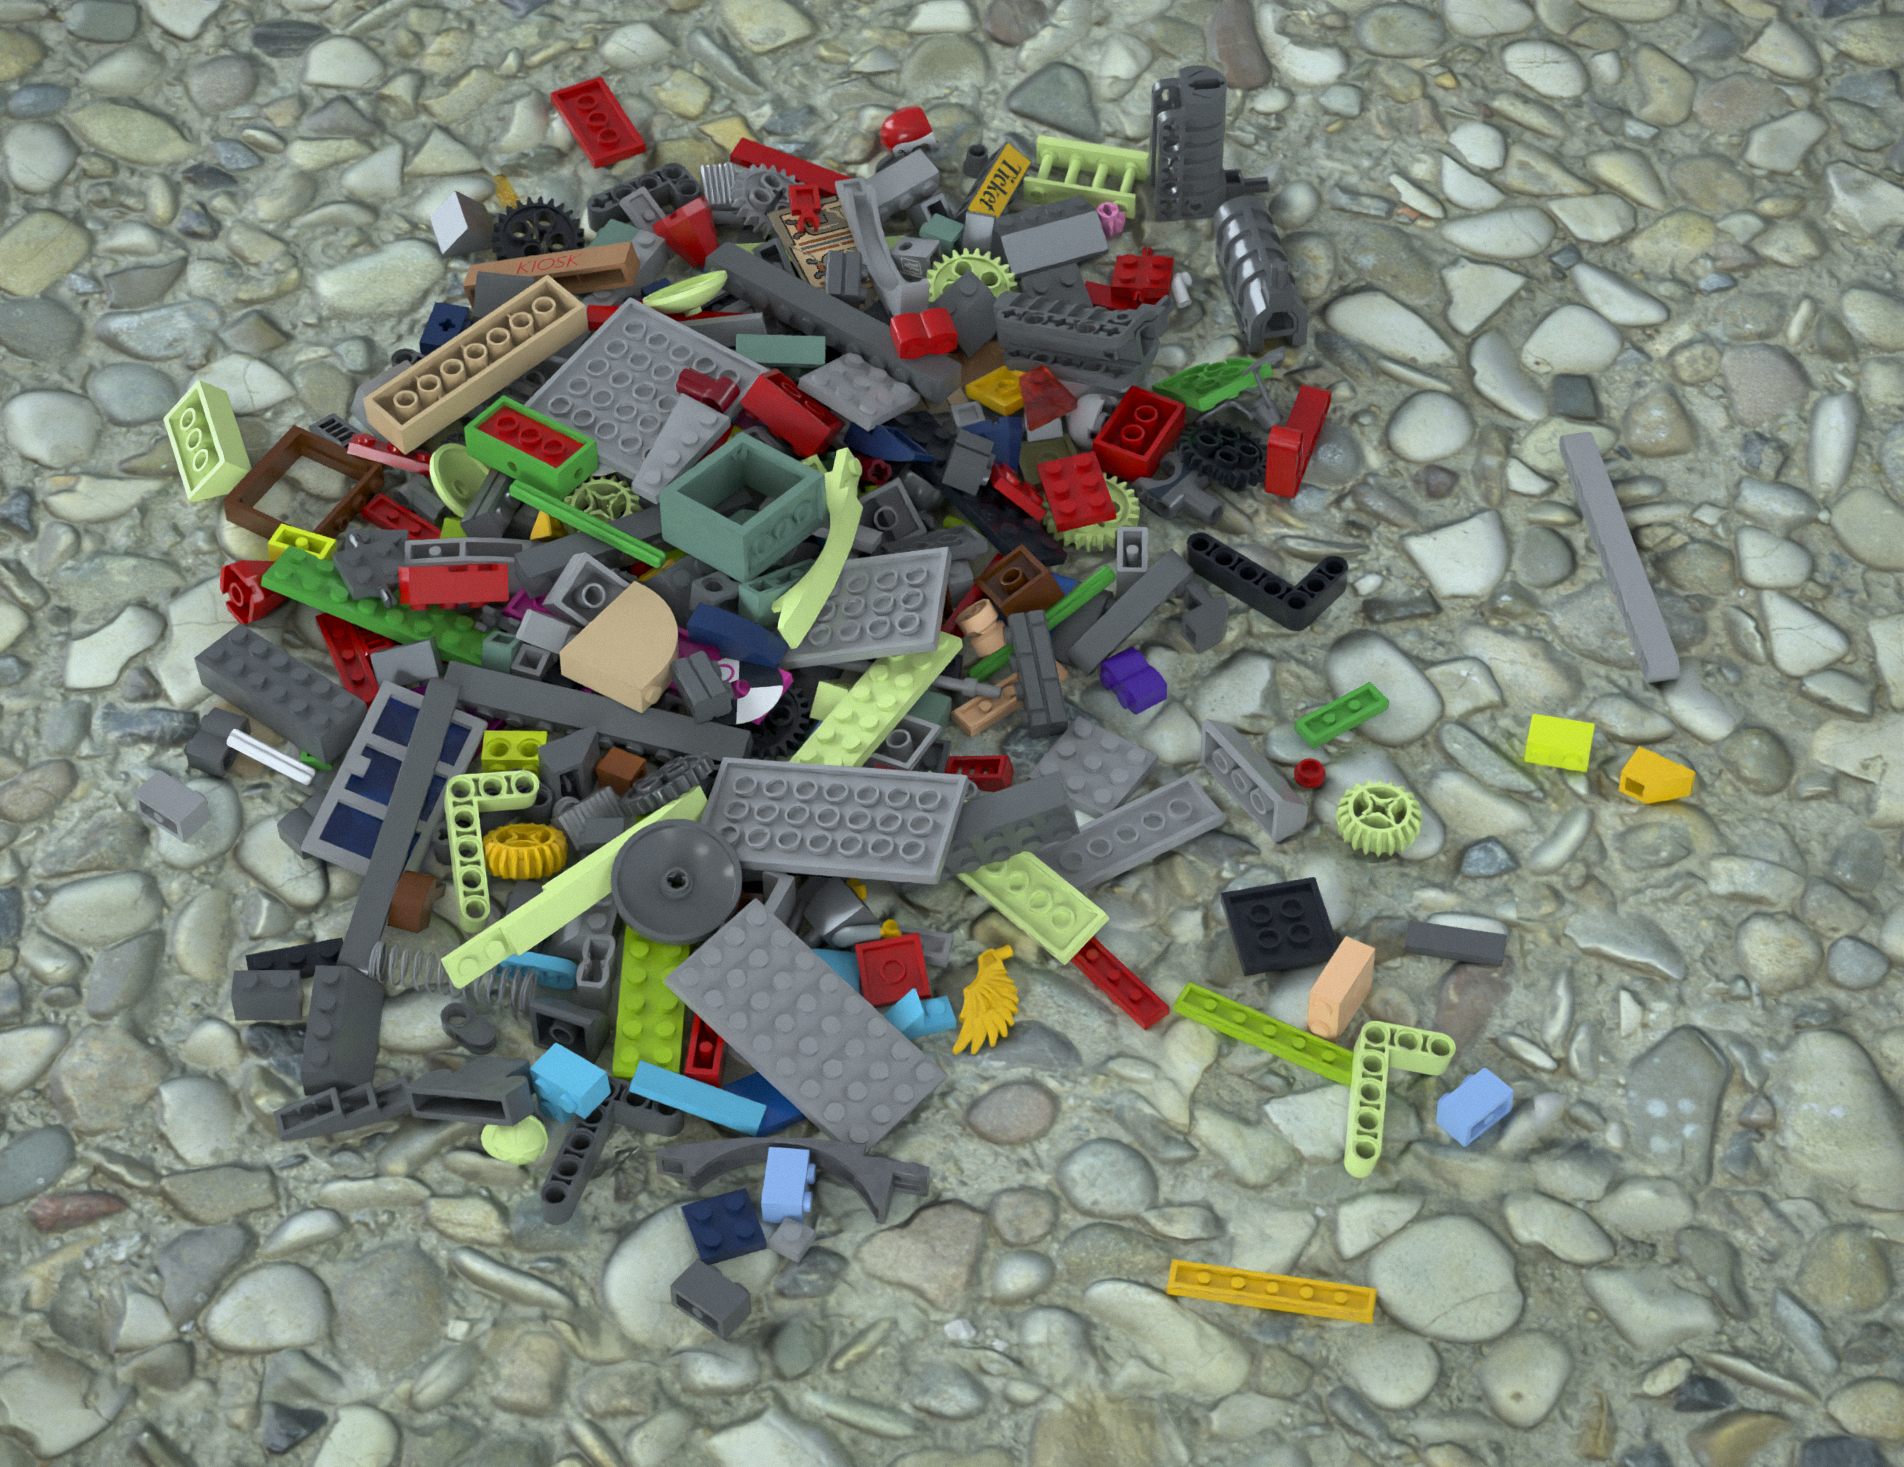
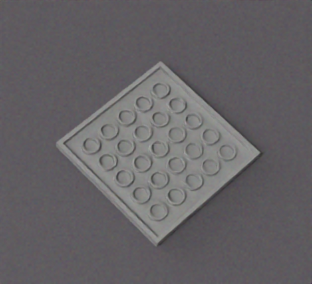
[524,297,770,480]

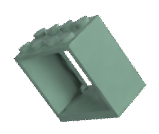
[659,432,827,583]

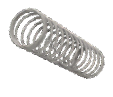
[368,940,537,1013]

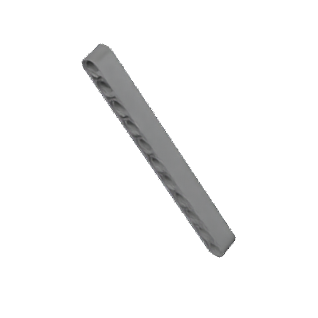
[1559,431,1680,683]

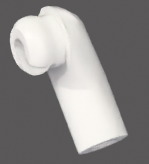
[1171,272,1192,308]

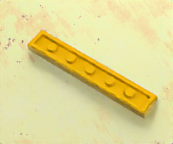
[1167,1259,1377,1324]

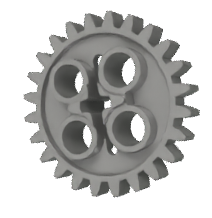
[729,164,804,239]

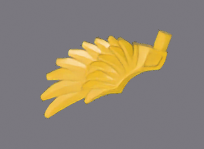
[952,944,1019,1055]

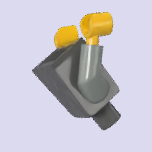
[800,876,902,951]

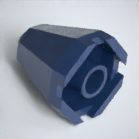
[961,417,1023,477]

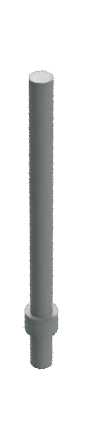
[824,660,1002,699]

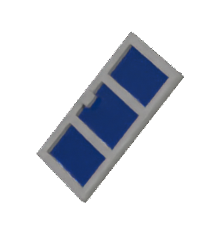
[301,680,488,876]

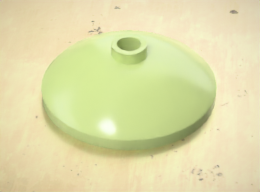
[642,270,728,317]
[430,443,491,518]

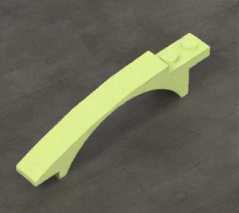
[771,447,863,649]

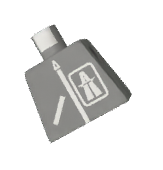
[889,237,943,282]

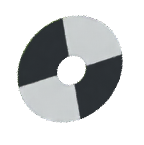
[712,658,783,724]

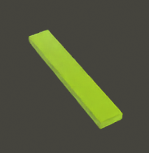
[1173,981,1354,1088]

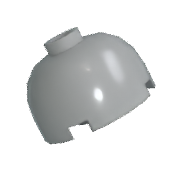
[1065,393,1119,452]

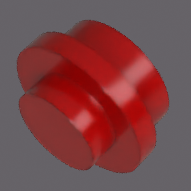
[1294,758,1326,788]

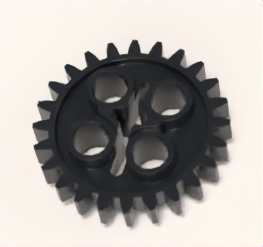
[492,196,585,261]
[1176,420,1268,488]
[710,679,810,761]

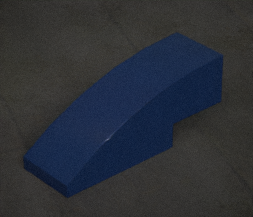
[843,422,935,463]
[686,603,789,669]

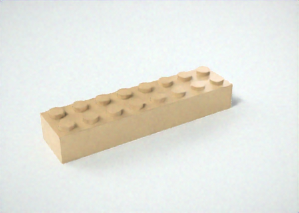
[363,274,589,455]

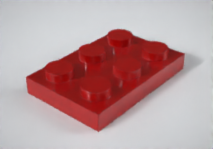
[1036,451,1117,533]

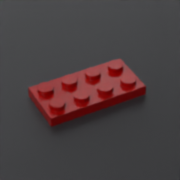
[550,76,646,169]

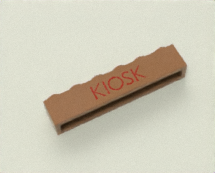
[463,242,641,309]

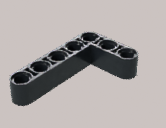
[1186,532,1348,631]

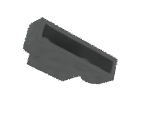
[405,1056,536,1127]

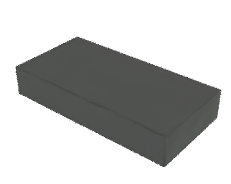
[961,211,996,259]

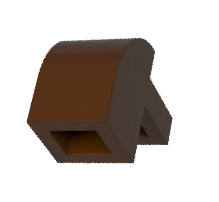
[387,870,446,933]

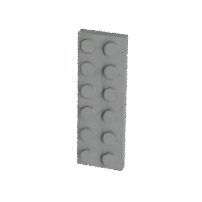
[1031,774,1224,893]

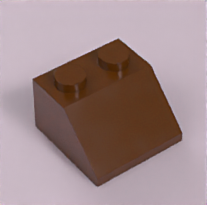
[973,544,1065,623]

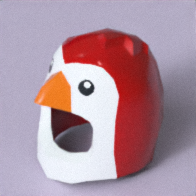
[880,105,940,157]

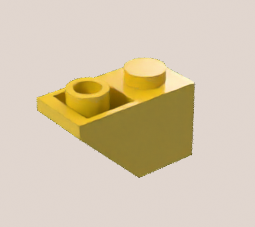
[1618,746,1696,804]

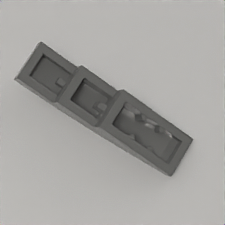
[273,1075,411,1141]

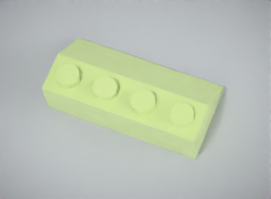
[163,380,252,502]

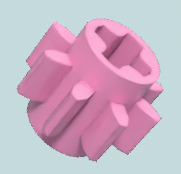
[1095,202,1125,238]

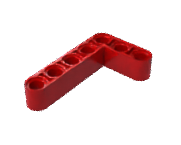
[1265,384,1332,499]

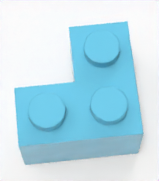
[530,1043,611,1125]

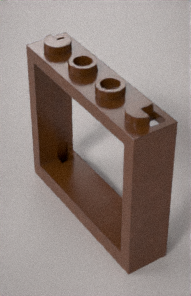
[223,425,385,540]

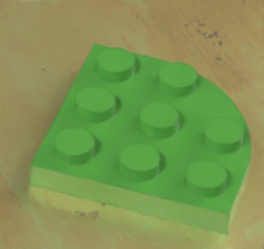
[1152,358,1273,411]

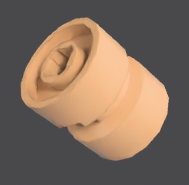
[955,599,1006,657]

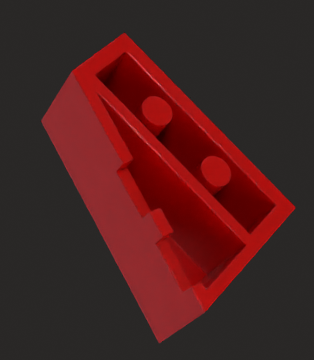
[398,563,509,610]

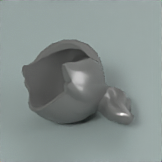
[897,462,945,531]

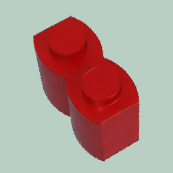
[890,308,958,359]

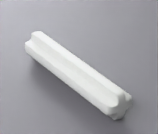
[226,729,316,785]

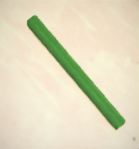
[509,479,667,569]
[967,566,1116,683]

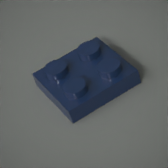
[681,1188,767,1265]

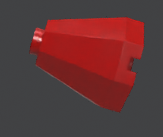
[652,195,719,270]
[220,560,288,625]

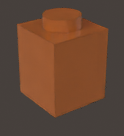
[595,746,647,796]

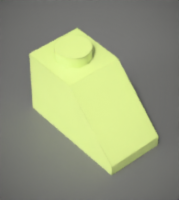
[810,679,855,722]

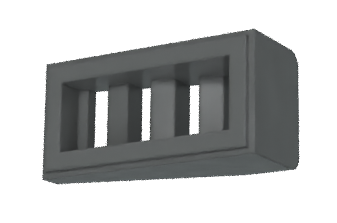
[309,413,361,449]

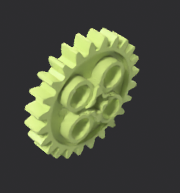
[927,248,1017,306]
[1043,472,1140,552]

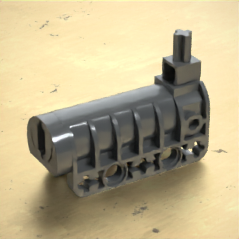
[1149,65,1269,221]
[993,291,1176,390]

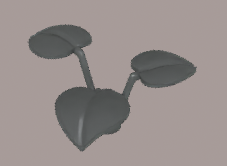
[1191,346,1285,432]

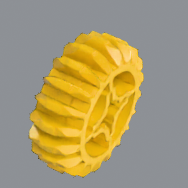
[482,822,568,881]

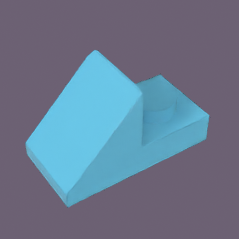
[884,988,956,1040]

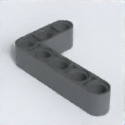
[1065,549,1194,677]
[540,1076,684,1225]

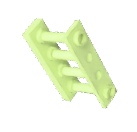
[1023,135,1149,219]

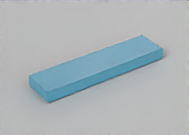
[629,1060,767,1137]

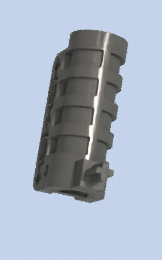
[1213,196,1308,353]

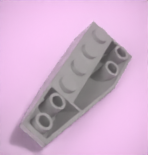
[404,537,547,608]

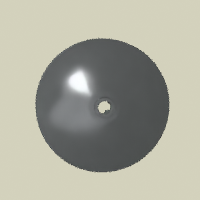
[611,819,742,945]

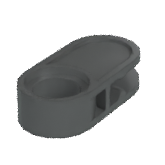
[440,1002,497,1055]

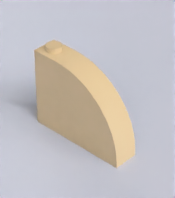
[559,581,679,713]

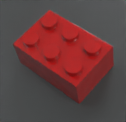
[739,368,846,458]
[1092,385,1186,482]

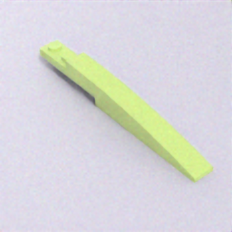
[440,785,708,989]

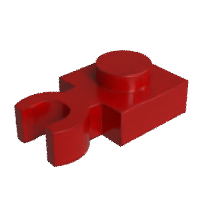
[788,184,821,233]

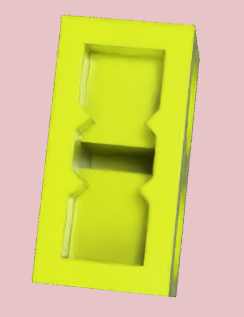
[481,730,548,780]

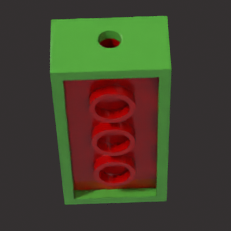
[464,395,599,501]

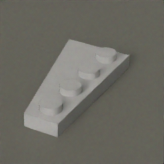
[631,393,731,505]

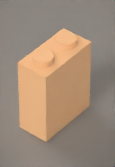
[1306,936,1375,1044]

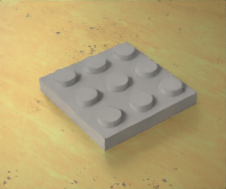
[797,352,921,431]
[1027,716,1158,819]

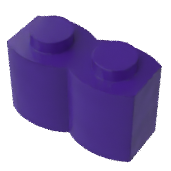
[1099,646,1167,715]

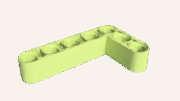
[444,770,539,934]
[1344,1021,1456,1178]

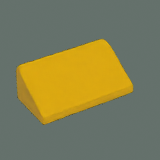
[530,511,568,543]

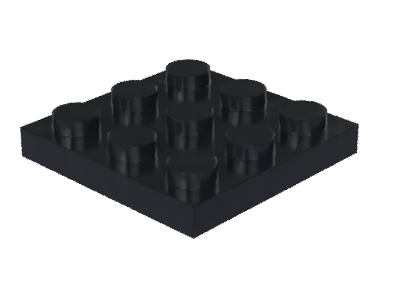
[1220,877,1339,976]

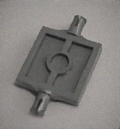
[333,533,407,608]

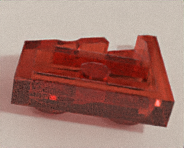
[1018,365,1078,432]

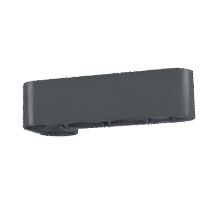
[587,163,701,232]
[432,768,554,865]

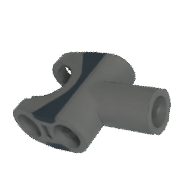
[1132,452,1225,526]

